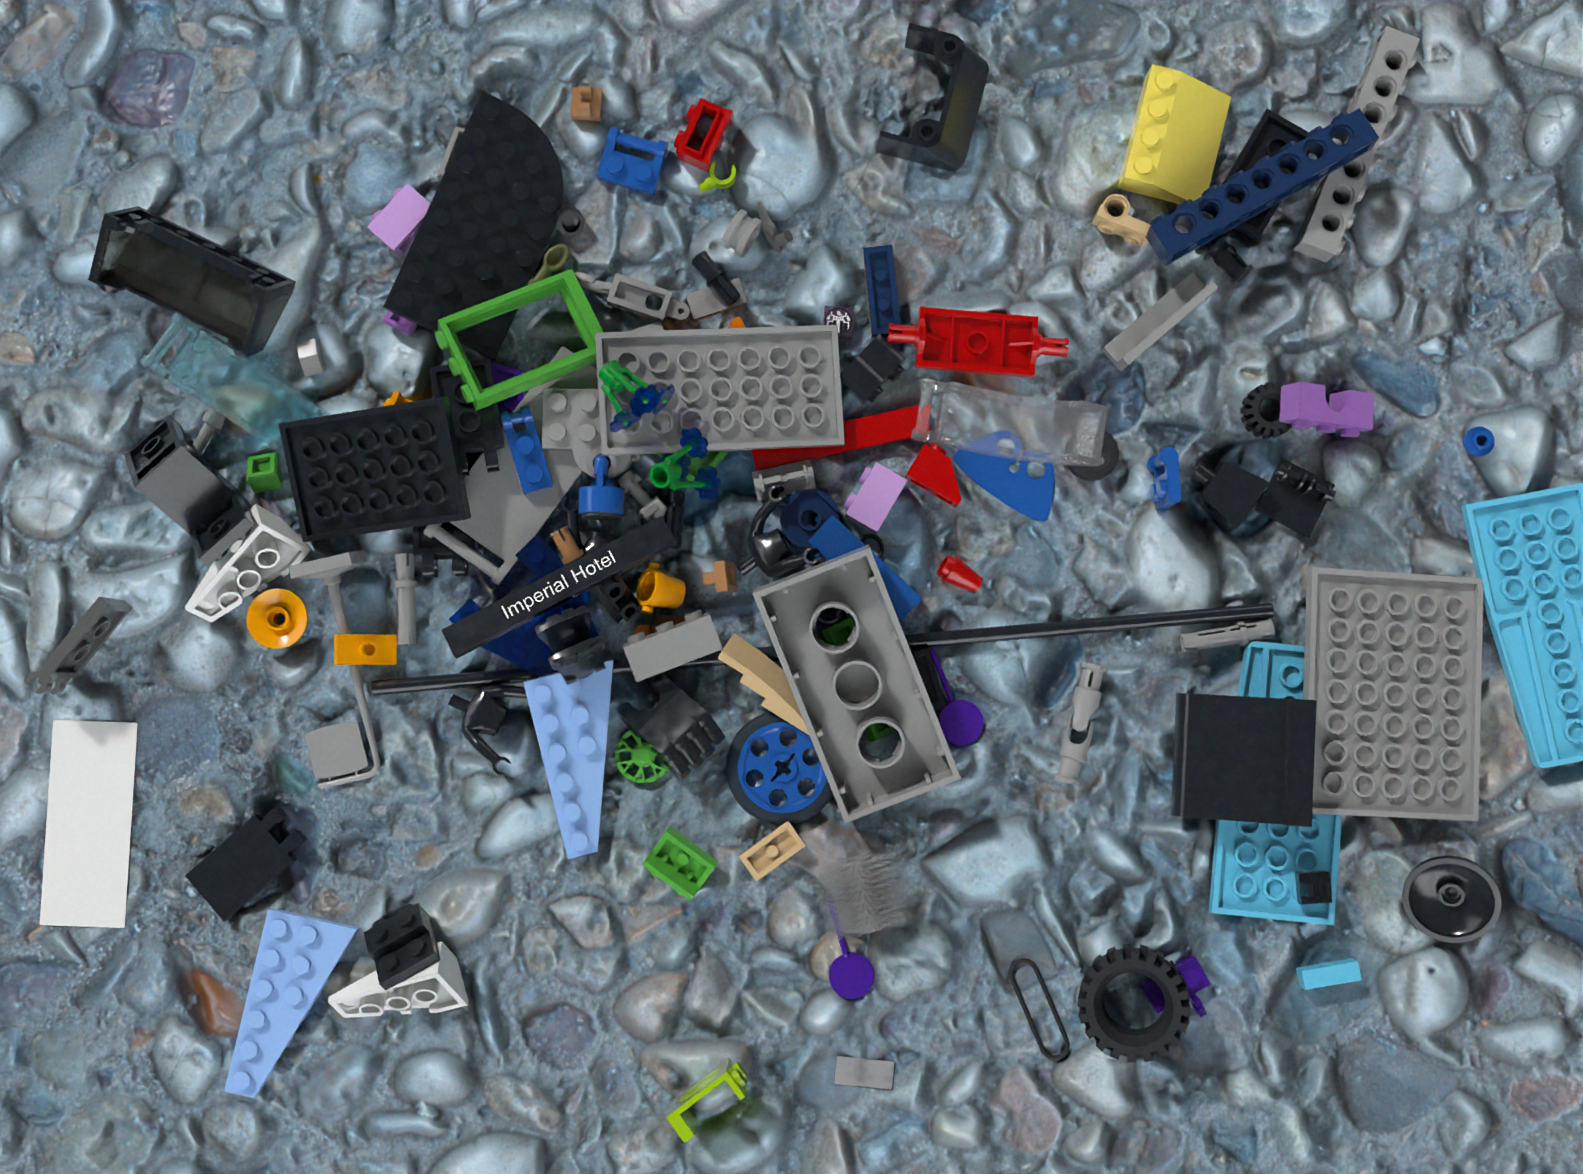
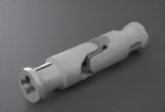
[1053,662,1108,786]

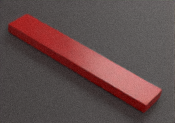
[752,404,931,471]

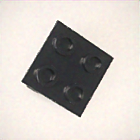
[1255,458,1336,538]

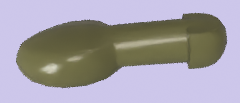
[528,244,569,285]

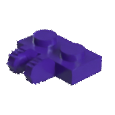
[1140,956,1211,1024]

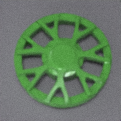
[615,730,668,783]

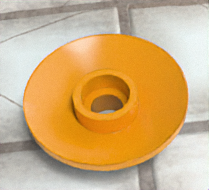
[246,588,308,649]

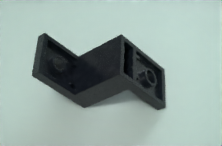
[125,415,254,567]

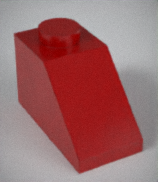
[905,443,962,508]

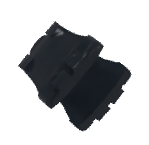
[535,605,606,685]

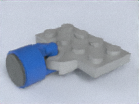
[542,388,633,521]

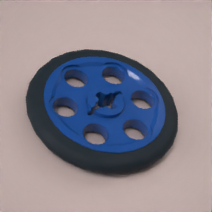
[726,712,833,825]

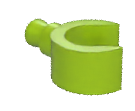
[698,161,736,194]

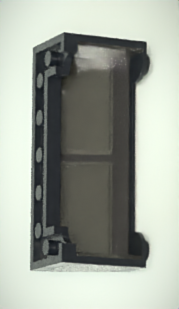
[88,206,296,357]

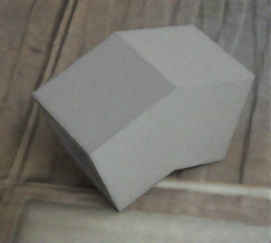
[296,338,326,377]

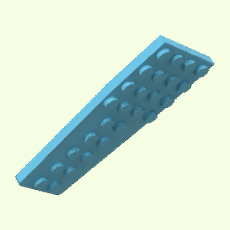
[1461,483,1583,768]
[1209,641,1341,925]

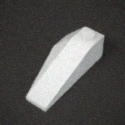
[185,504,311,623]
[328,941,468,1018]

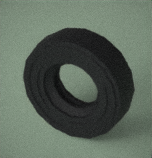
[1064,427,1119,481]

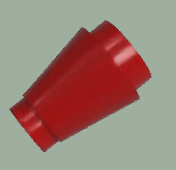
[936,554,983,593]

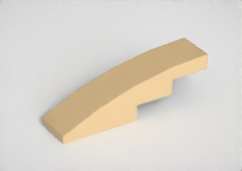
[718,633,810,736]

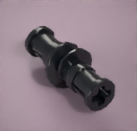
[1195,215,1254,286]

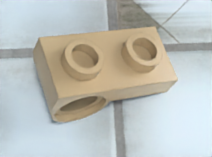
[1091,194,1150,246]

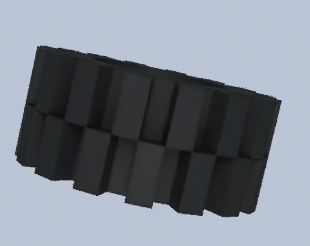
[1240,382,1292,439]

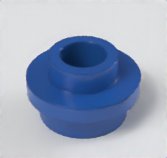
[1463,426,1495,457]

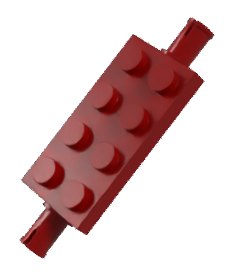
[887,307,1069,378]

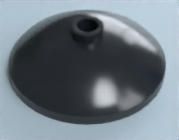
[1402,856,1502,943]

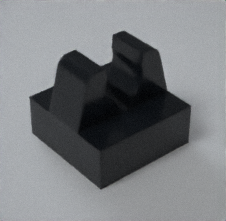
[1295,870,1332,905]

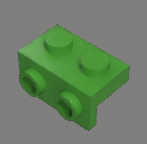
[642,826,719,900]

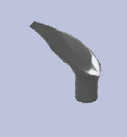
[758,202,793,254]

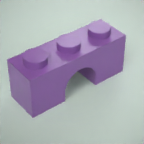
[1279,381,1374,437]

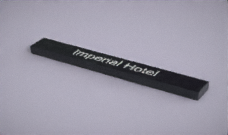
[441,516,677,659]

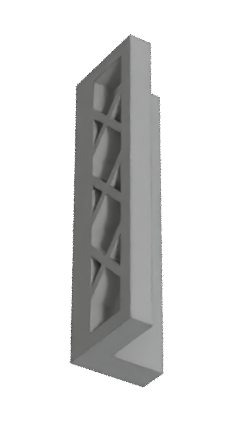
[1102,272,1219,372]

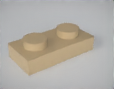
[739,821,806,882]

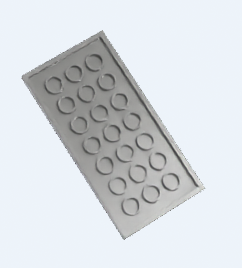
[595,325,845,456]

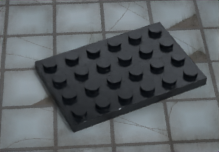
[278,396,471,542]

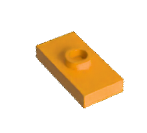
[334,634,397,665]

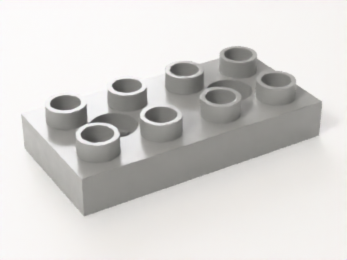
[753,545,961,823]

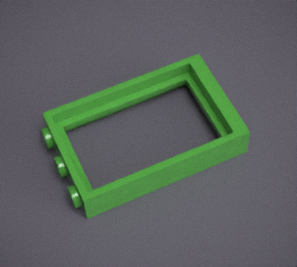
[435,269,603,411]

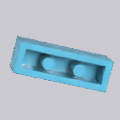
[1296,958,1362,990]

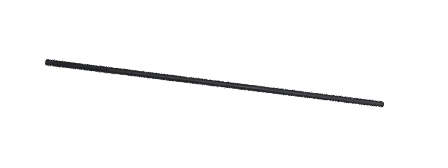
[371,603,1274,696]

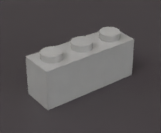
[623,610,723,682]

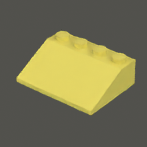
[1117,64,1231,204]

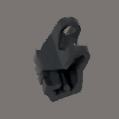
[616,673,726,779]

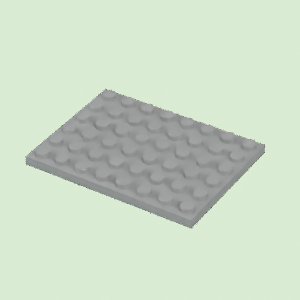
[1303,567,1484,821]

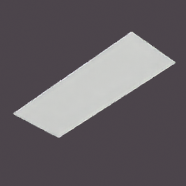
[40,720,138,928]

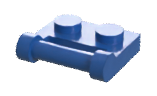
[597,127,668,195]
[1146,447,1181,509]

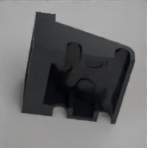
[1171,693,1317,827]

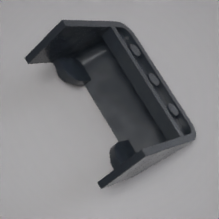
[877,23,989,171]

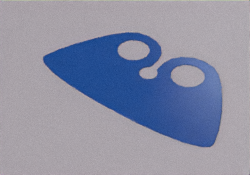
[953,431,1054,522]

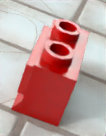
[674,98,734,173]

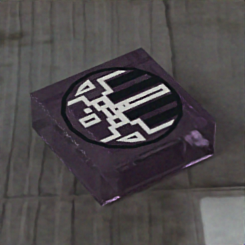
[823,306,854,339]

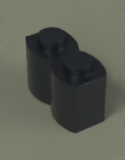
[840,334,905,405]

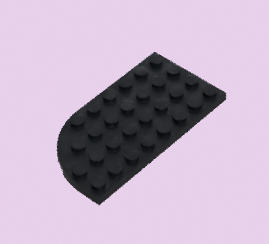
[383,91,564,360]

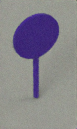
[929,648,983,745]
[828,897,874,999]

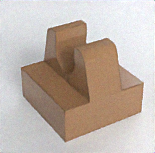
[570,86,603,121]
[702,560,738,593]

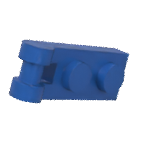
[499,405,553,495]

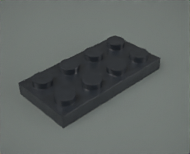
[1206,108,1309,241]

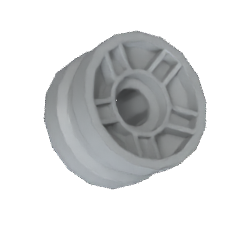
[721,209,763,258]

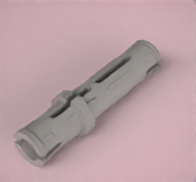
[393,553,418,645]
[1180,619,1275,653]

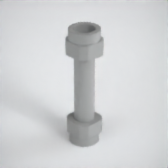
[191,408,226,456]

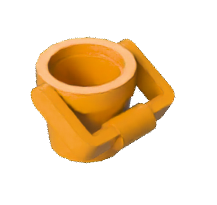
[636,563,686,615]

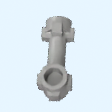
[617,470,668,523]

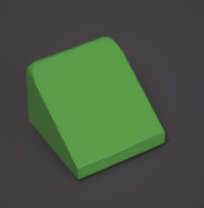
[247,452,283,493]

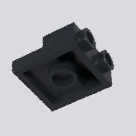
[364,903,440,991]

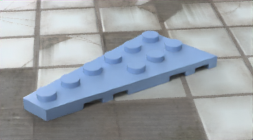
[523,659,613,859]
[224,908,360,1098]

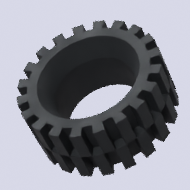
[1078,944,1190,1063]

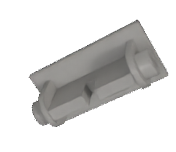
[752,460,816,501]

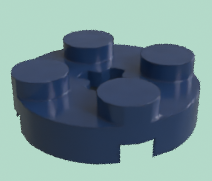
[780,490,840,549]

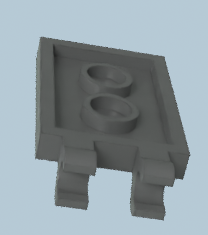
[24,596,133,695]

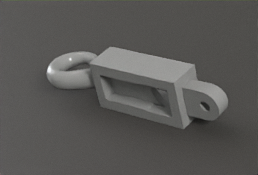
[574,272,690,324]

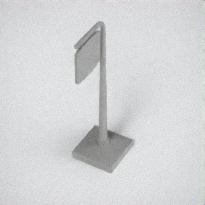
[288,550,380,789]

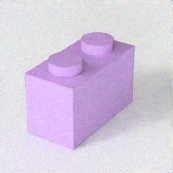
[367,183,431,258]
[843,462,907,535]

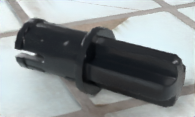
[691,251,740,306]

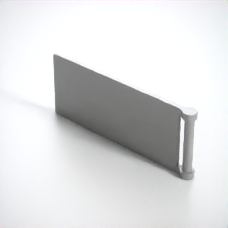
[423,347,598,586]

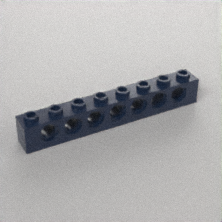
[1145,108,1379,267]

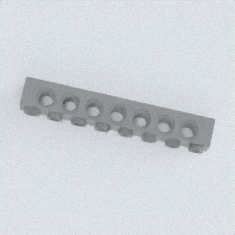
[1293,26,1420,263]

